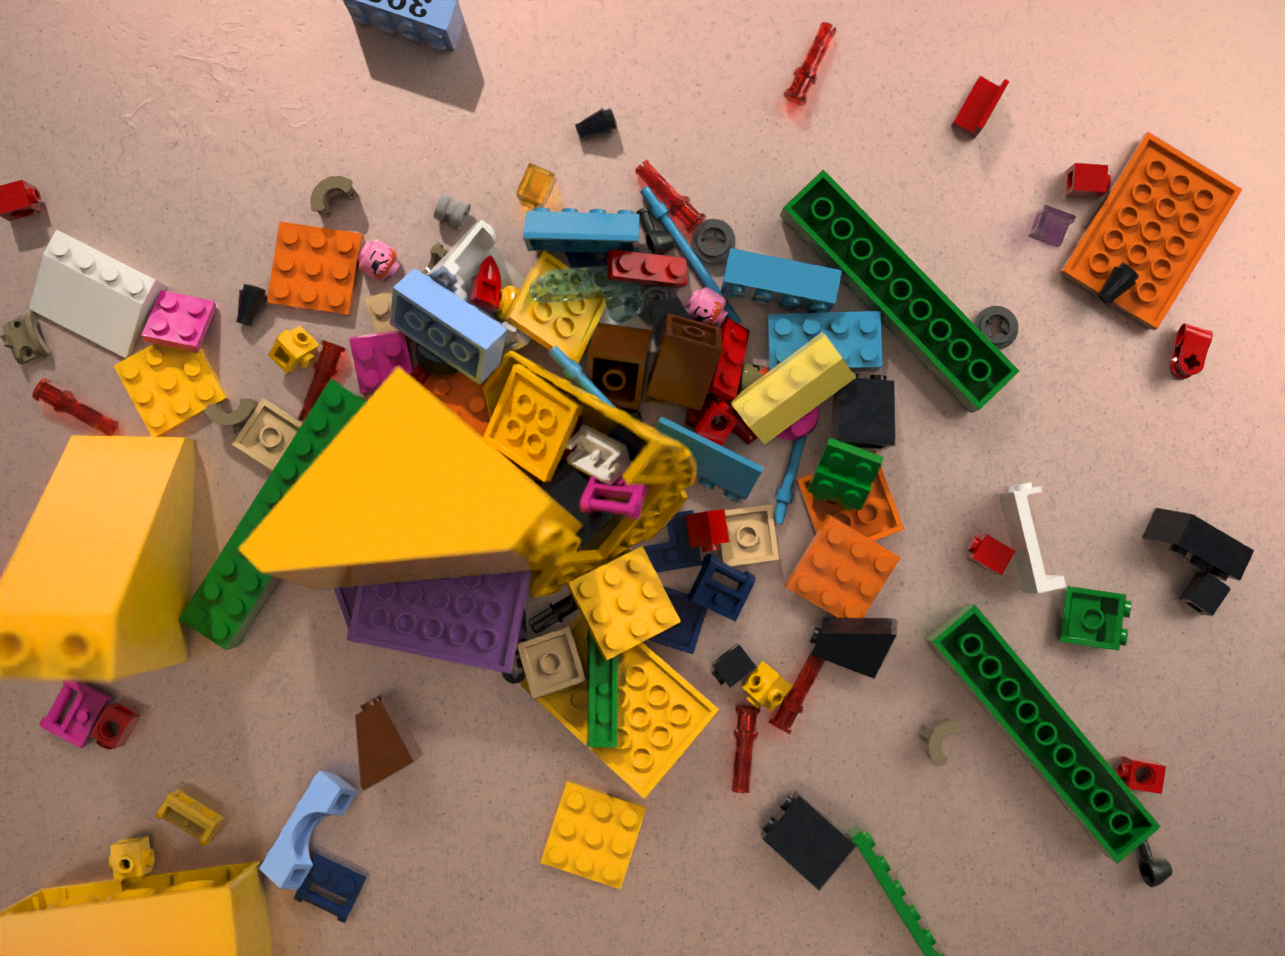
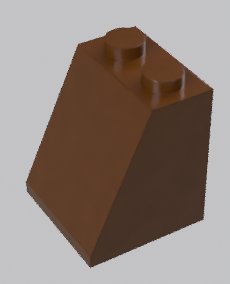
[646,313,722,410]
[586,322,653,410]
[355,694,423,791]

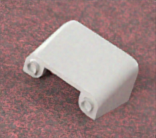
[427,219,531,355]

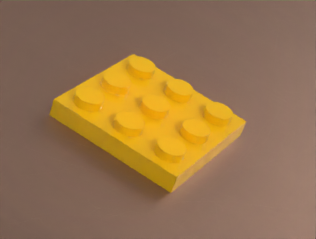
[505,250,610,364]
[114,344,229,437]
[483,364,584,482]
[566,546,681,661]
[540,780,647,890]

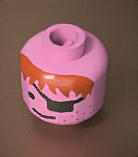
[356,240,400,281]
[685,287,728,326]

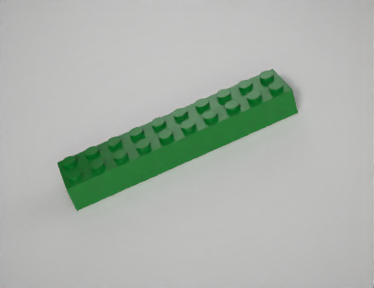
[780,169,1020,413]
[179,379,368,650]
[925,603,1161,864]

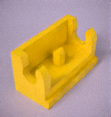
[155,789,224,846]

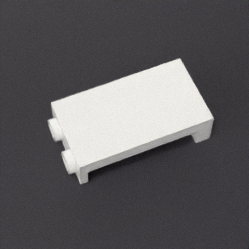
[999,482,1066,593]

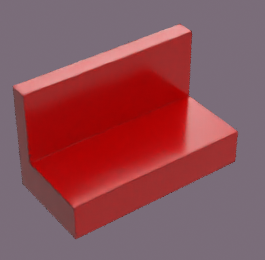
[951,76,1010,139]

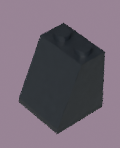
[831,373,895,450]
[534,459,615,552]
[761,791,856,891]

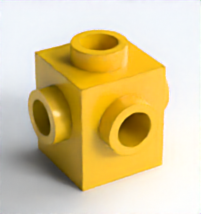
[268,326,319,375]
[741,661,793,712]
[109,836,155,883]

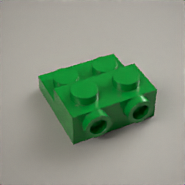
[807,437,883,511]
[1060,586,1132,651]

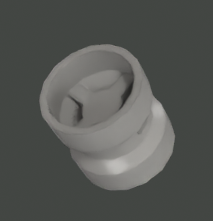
[434,193,471,229]

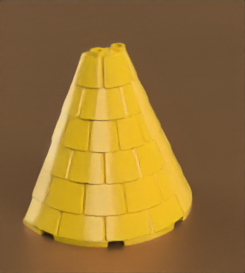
[482,351,697,598]

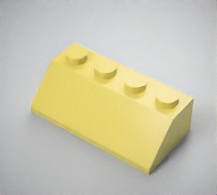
[731,332,856,445]

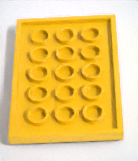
[519,613,720,799]

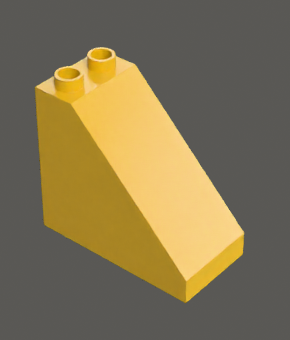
[239,367,583,590]
[0,435,196,681]
[0,860,273,956]

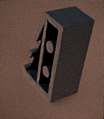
[1142,508,1254,581]

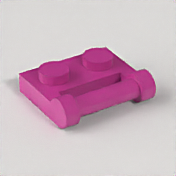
[580,473,650,520]
[39,680,112,748]

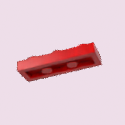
[607,249,688,288]
[708,318,750,402]

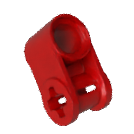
[1169,323,1213,380]

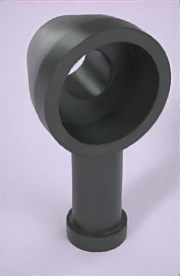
[636,207,674,255]
[1138,839,1172,887]

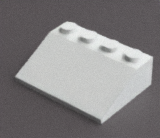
[29,230,167,358]

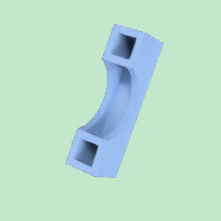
[259,770,358,890]

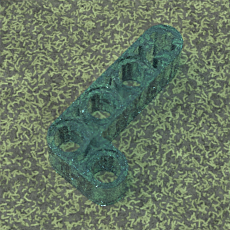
[530,266,643,323]

